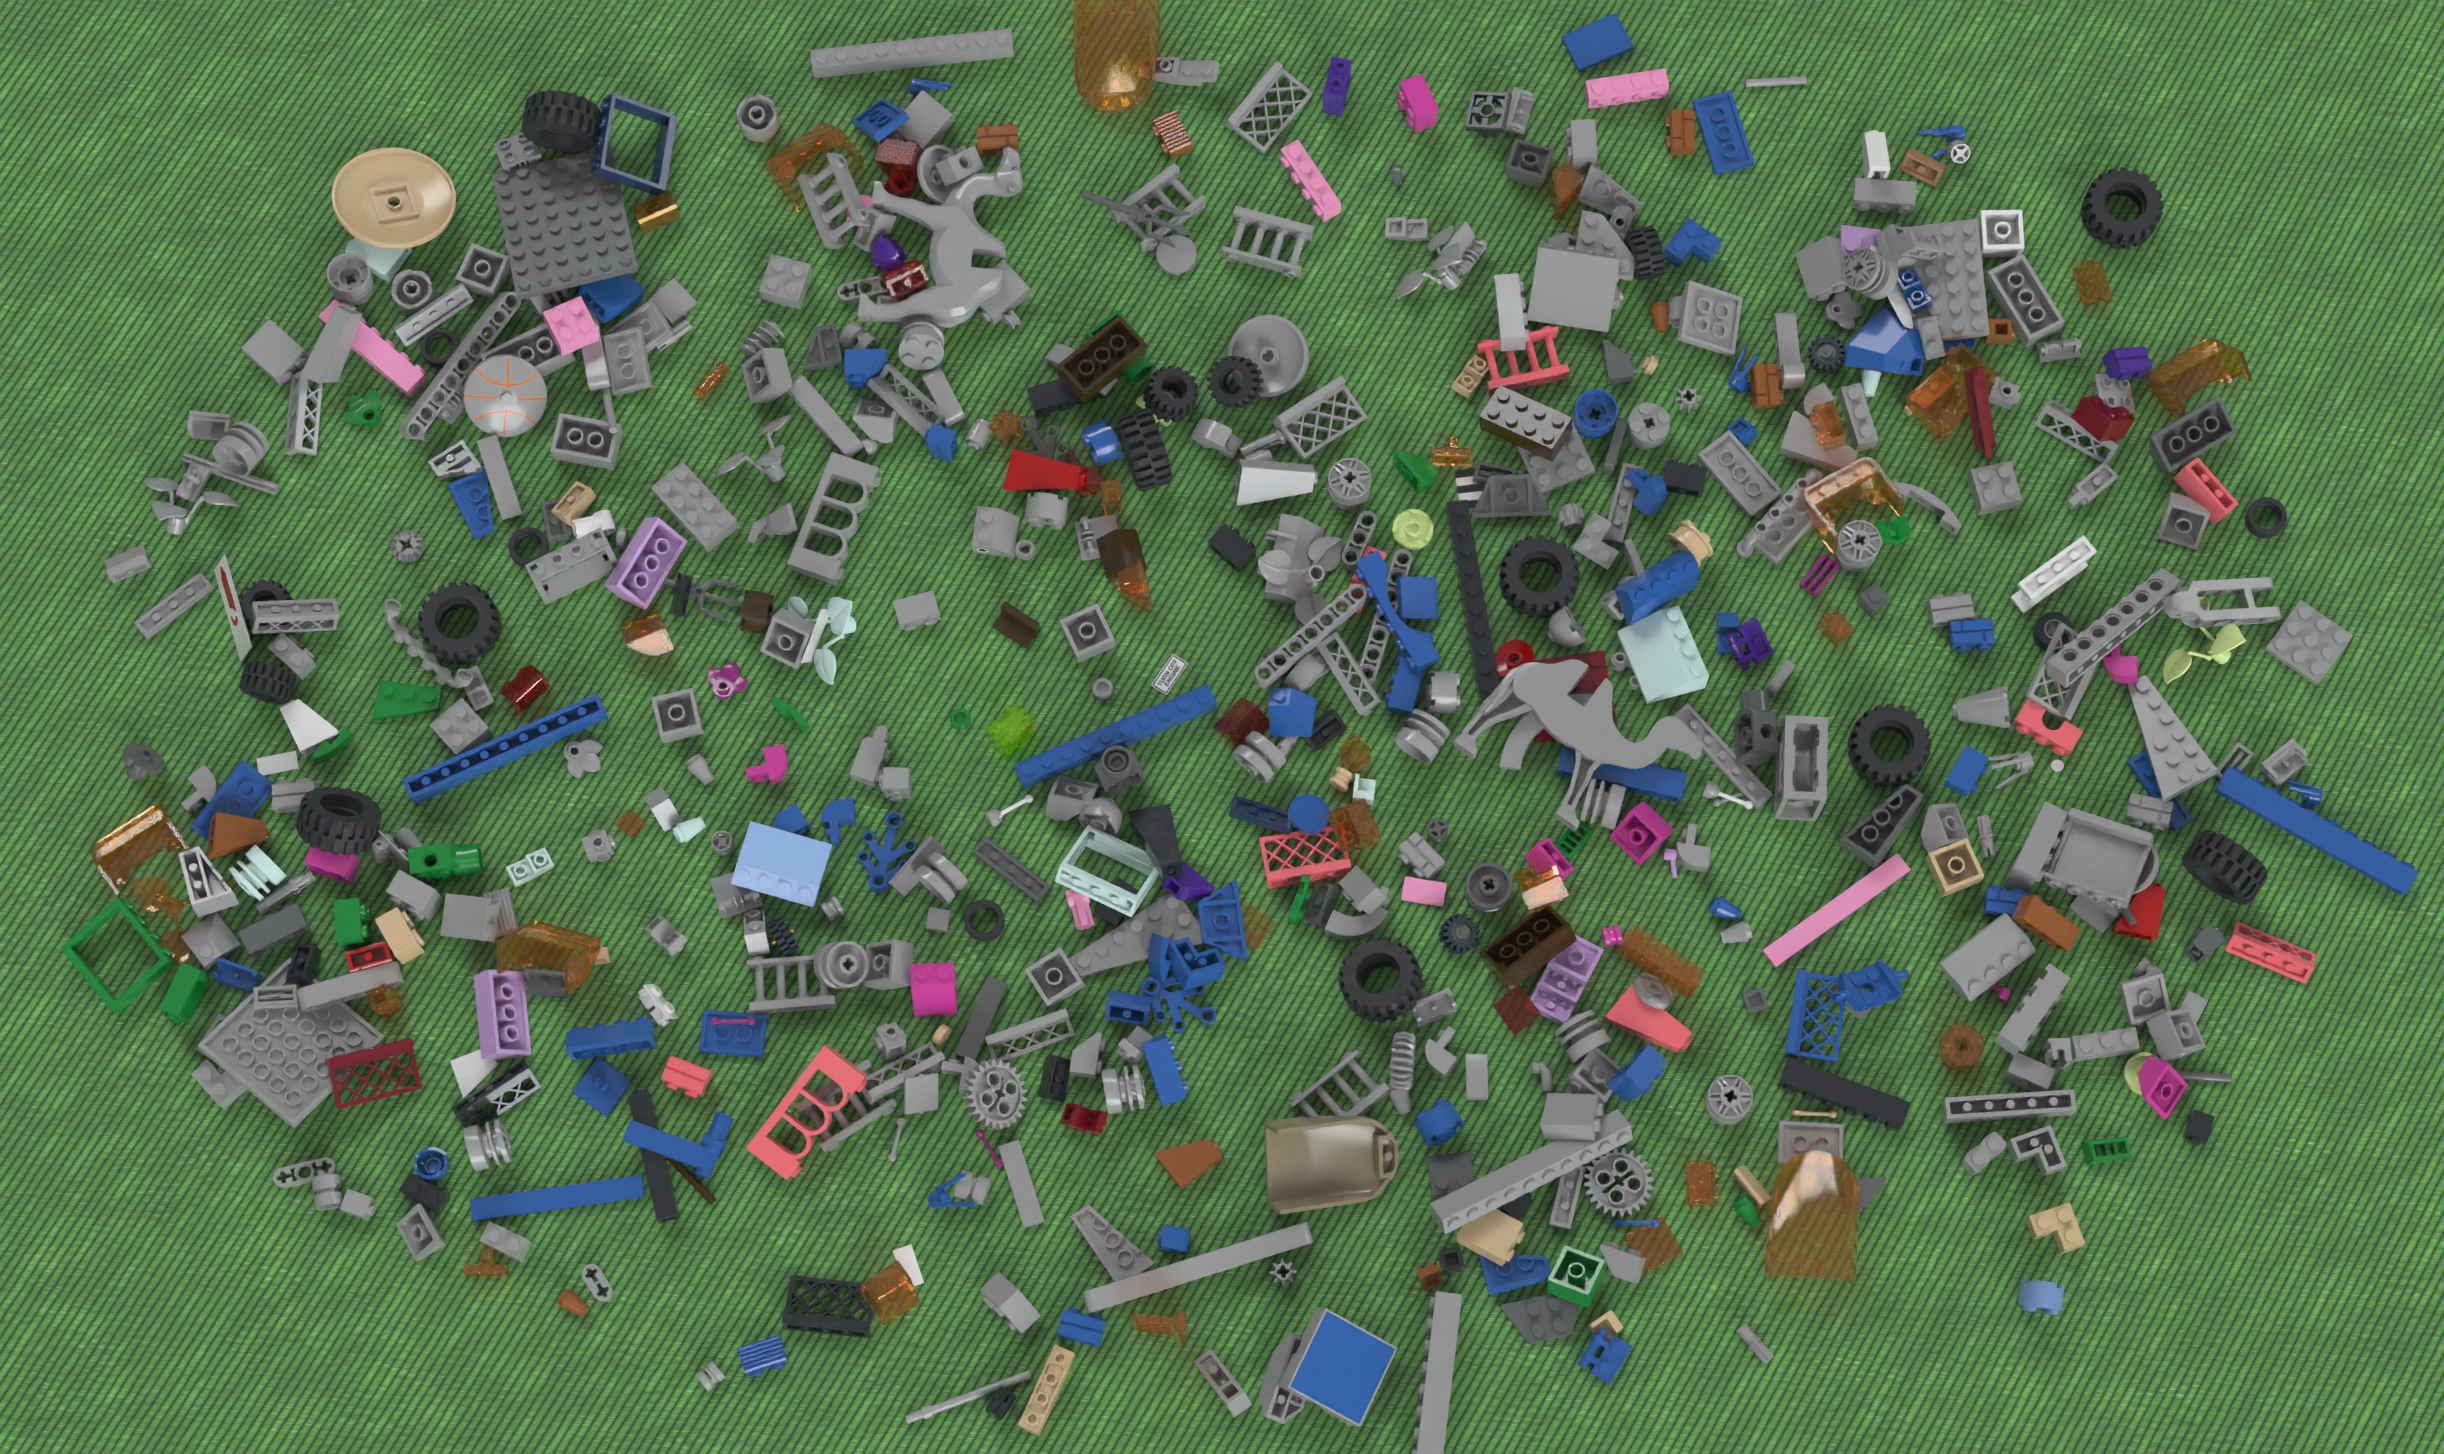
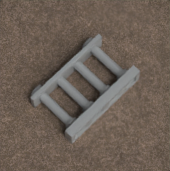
[797,153,871,250]
[1111,163,1206,253]
[1222,206,1314,278]
[747,952,837,1014]
[1290,1049,1390,1117]
[795,1059,896,1152]

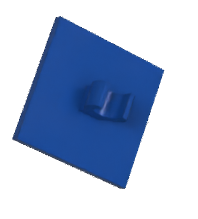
[572,1058,632,1117]

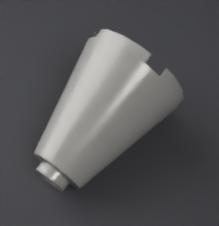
[1953,686,2011,728]

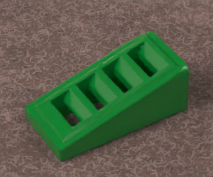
[1555,819,1594,863]
[2082,1137,2132,1165]

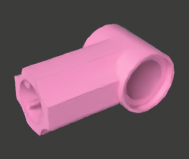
[1065,889,1095,930]

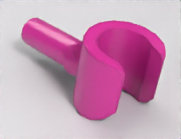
[1991,984,2010,1003]

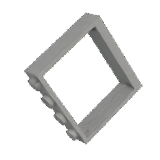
[525,527,618,605]

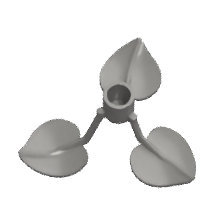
[1397,225,1463,300]
[716,414,792,483]
[145,477,239,534]
[1258,537,1342,625]

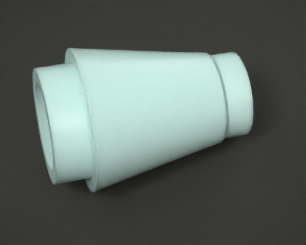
[1861,368,1881,397]
[672,816,706,843]

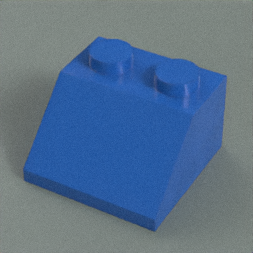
[844,349,889,389]

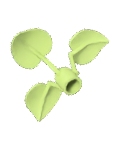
[2163,595,2246,684]

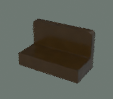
[993,601,1040,648]

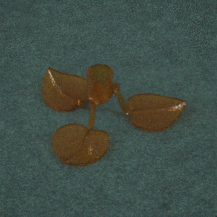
[133,876,234,966]

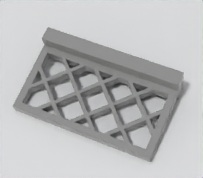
[1225,61,1313,154]
[1272,375,1368,460]
[2025,623,2097,722]

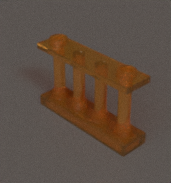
[1618,924,1706,999]

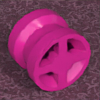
[1601,924,1623,948]

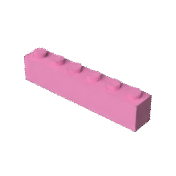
[318,299,428,399]

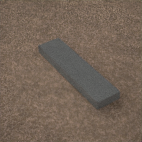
[972,836,1051,904]
[955,976,1008,1061]

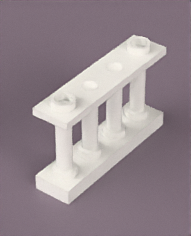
[2010,535,2097,614]

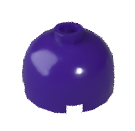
[871,231,910,273]

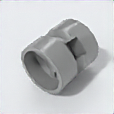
[839,321,878,349]
[954,1170,992,1206]
[311,1174,343,1210]

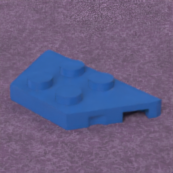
[1197,880,1248,961]

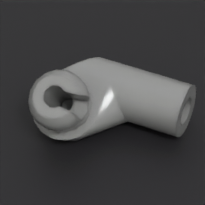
[1532,1061,1553,1091]

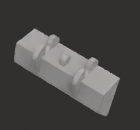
[1258,514,1325,605]

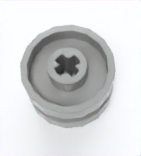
[1232,731,1286,784]
[914,851,968,904]
[814,941,869,989]

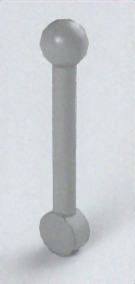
[1712,793,1744,807]
[888,1118,905,1162]

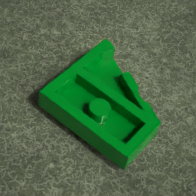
[1288,875,1313,925]

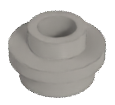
[1015,540,1036,560]

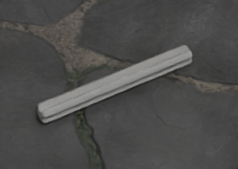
[181,453,279,495]

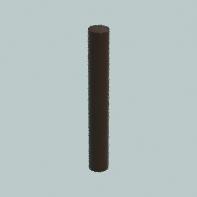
[667,1158,717,1205]

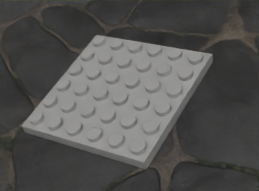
[198,958,385,1128]

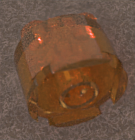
[1937,1024,1984,1071]

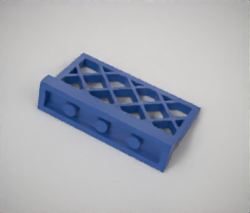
[1785,969,1846,1063]

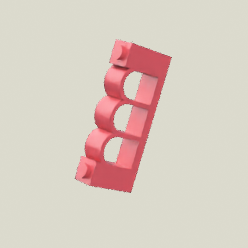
[746,1044,868,1180]

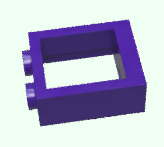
[1322,56,1352,116]

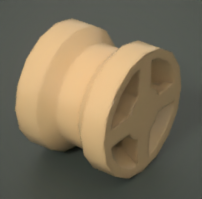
[1329,767,1355,792]

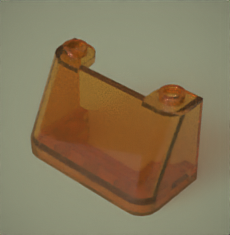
[1905,343,1999,443]

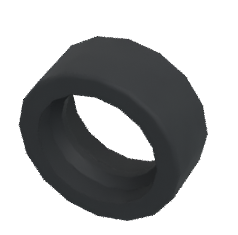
[420,327,460,369]
[2245,497,2287,539]
[508,527,550,569]
[964,899,1005,942]

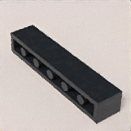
[1778,1058,1911,1131]

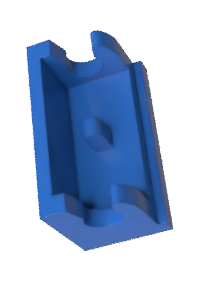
[212,957,263,994]

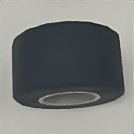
[2032,612,2073,652]

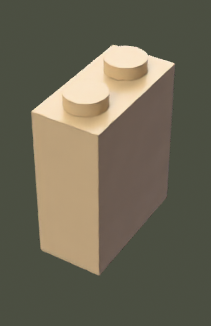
[1457,1209,1525,1267]

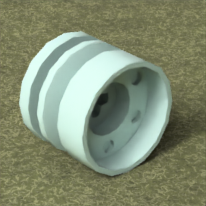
[229,845,286,901]

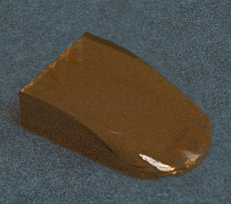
[1073,0,1160,114]
[1764,1151,1860,1284]

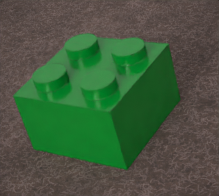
[333,898,373,951]
[1548,1245,1605,1308]

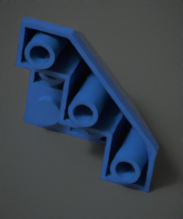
[1843,306,1925,376]

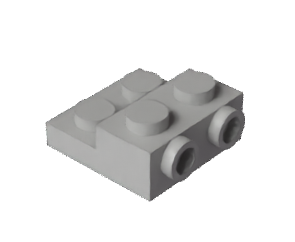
[2120,971,2171,1026]
[1566,1047,1621,1104]

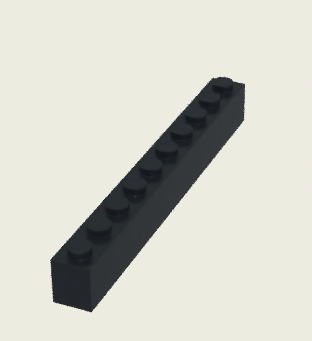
[1446,499,1499,707]

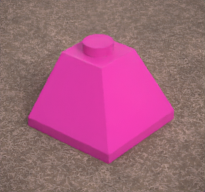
[2138,1056,2188,1120]

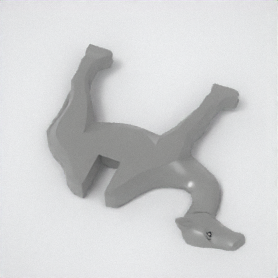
[858,146,1023,328]
[1454,659,1702,831]

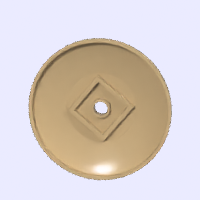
[332,148,456,249]

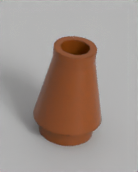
[1649,301,1669,333]
[556,1288,590,1317]

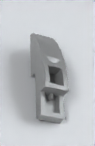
[1138,57,1220,86]

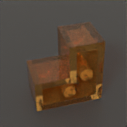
[1513,864,1569,913]

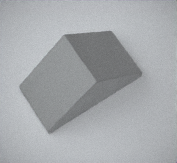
[769,503,799,536]
[643,786,683,832]

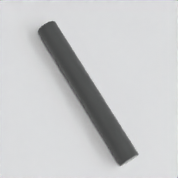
[2175,1070,2232,1083]

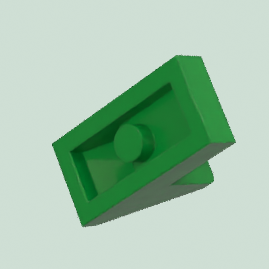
[1876,515,1912,546]

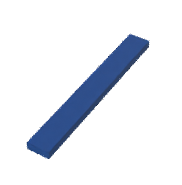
[470,1175,645,1222]

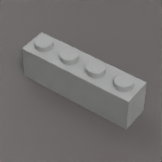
[1494,273,1529,351]

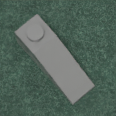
[1193,1349,1252,1418]

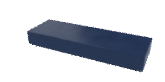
[1229,796,1292,835]

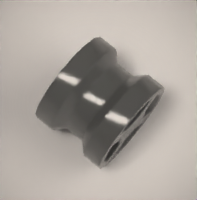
[1427,818,1448,843]

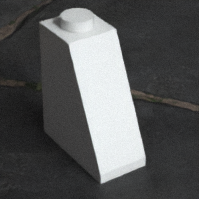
[1862,130,1890,180]
[279,699,340,757]

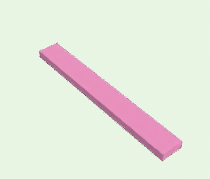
[1762,853,1911,968]

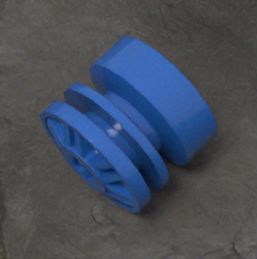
[1572,389,1618,439]

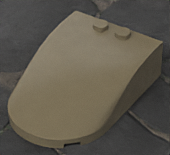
[1264,1116,1399,1214]

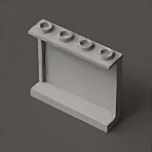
[1527,242,1620,332]
[2044,808,2154,909]

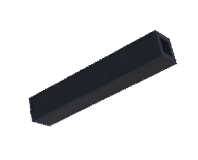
[628,1089,681,1224]

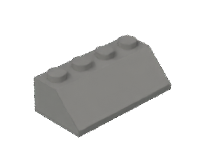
[1938,913,2036,1002]

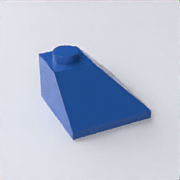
[1268,688,1317,737]

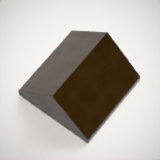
[1096,529,1147,579]

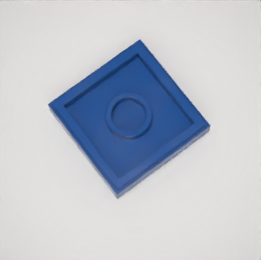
[1397,577,1438,619]

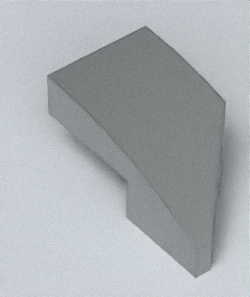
[747,516,774,544]

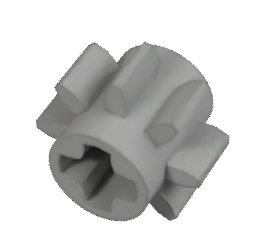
[1674,386,1701,413]
[1269,1259,1297,1287]

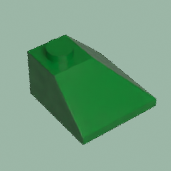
[1393,449,1439,495]

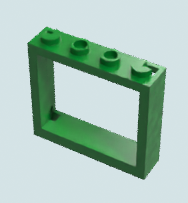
[60,897,177,1013]

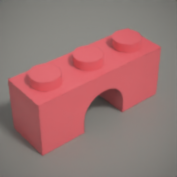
[2012,699,2083,757]

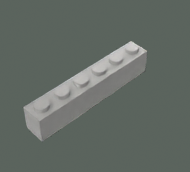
[1941,1089,2076,1124]

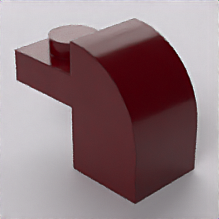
[1059,1103,1108,1136]

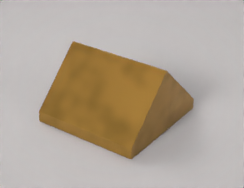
[631,191,681,235]

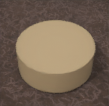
[932,1024,951,1046]

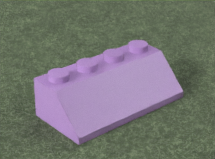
[604,517,688,609]
[473,969,532,1060]

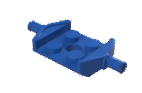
[1831,959,1909,1012]

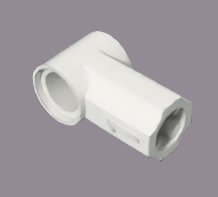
[571,510,616,539]

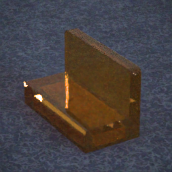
[2072,261,2113,307]

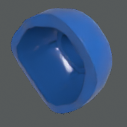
[413,1147,449,1182]

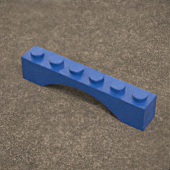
[1354,550,1440,673]

